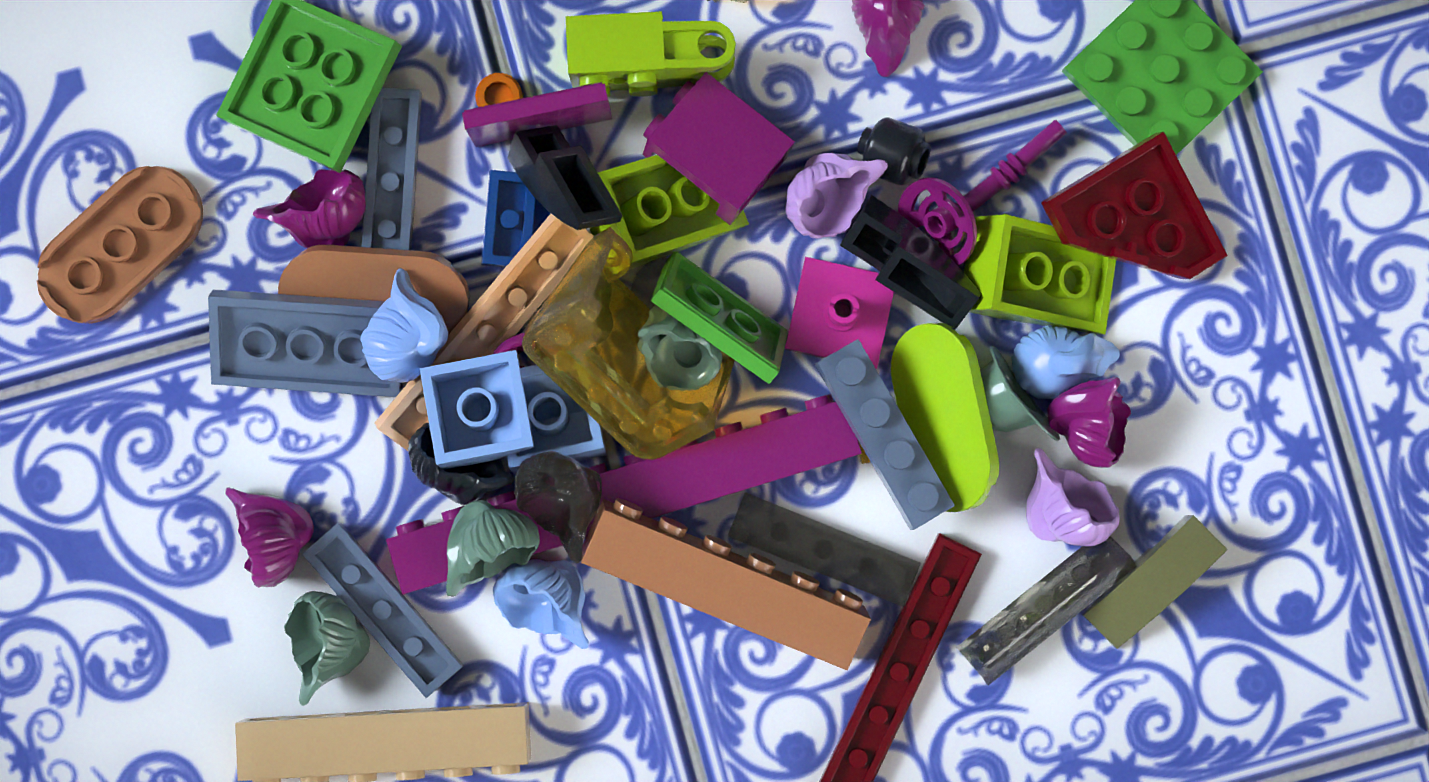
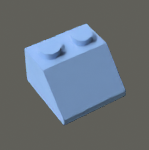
[419,350,534,470]
[507,354,607,475]

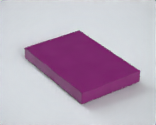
[462,82,613,147]

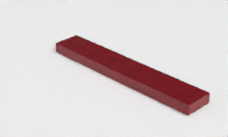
[819,533,982,782]

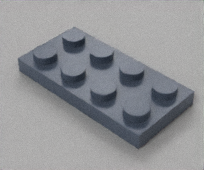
[208,290,403,397]

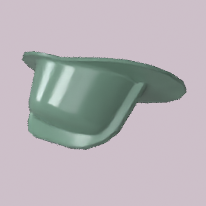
[980,346,1060,441]

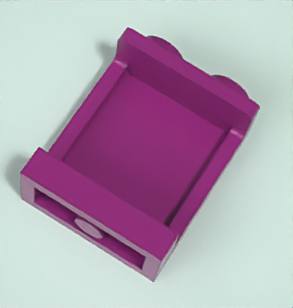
[642,72,795,225]

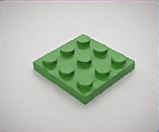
[216,0,402,173]
[1062,0,1263,155]

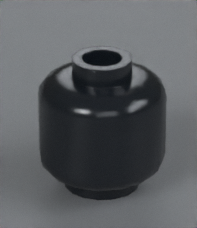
[857,117,931,186]

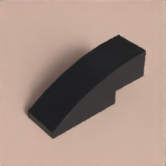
[507,125,623,230]
[840,195,981,330]

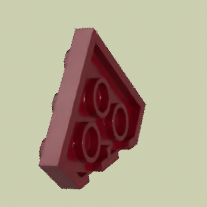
[1041,131,1228,279]

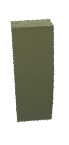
[1082,515,1228,649]

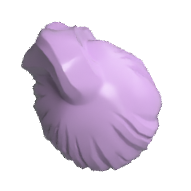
[786,153,887,238]
[1026,448,1120,546]

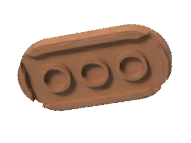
[37,166,203,323]
[278,245,470,335]

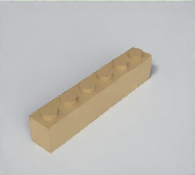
[235,702,531,782]

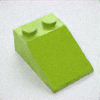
[590,155,749,277]
[964,214,1116,335]

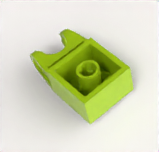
[565,11,736,97]

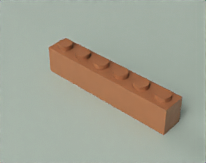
[580,498,871,671]

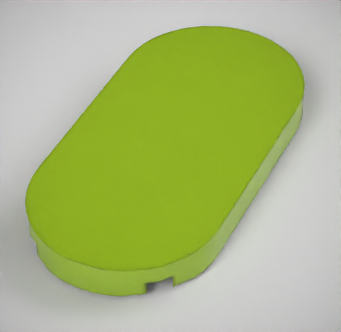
[891,323,999,512]

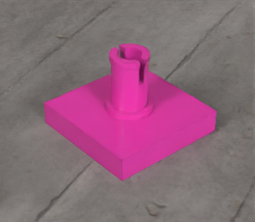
[784,256,894,369]

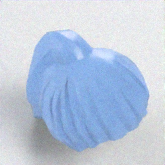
[360,268,448,383]
[1011,325,1120,399]
[493,559,589,649]

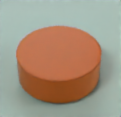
[475,73,523,107]

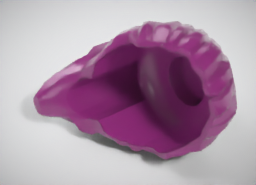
[851,0,925,77]
[253,169,366,248]
[1047,376,1131,468]
[225,487,314,588]

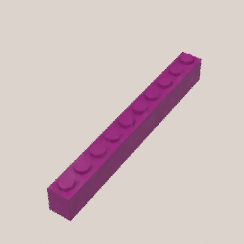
[386,394,862,595]

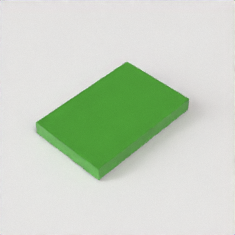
[651,251,788,384]

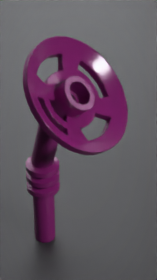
[898,120,1067,266]

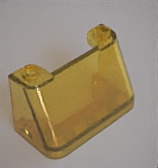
[522,227,735,460]

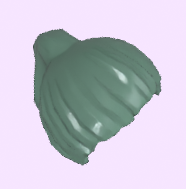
[637,305,722,391]
[446,500,540,597]
[284,591,370,706]

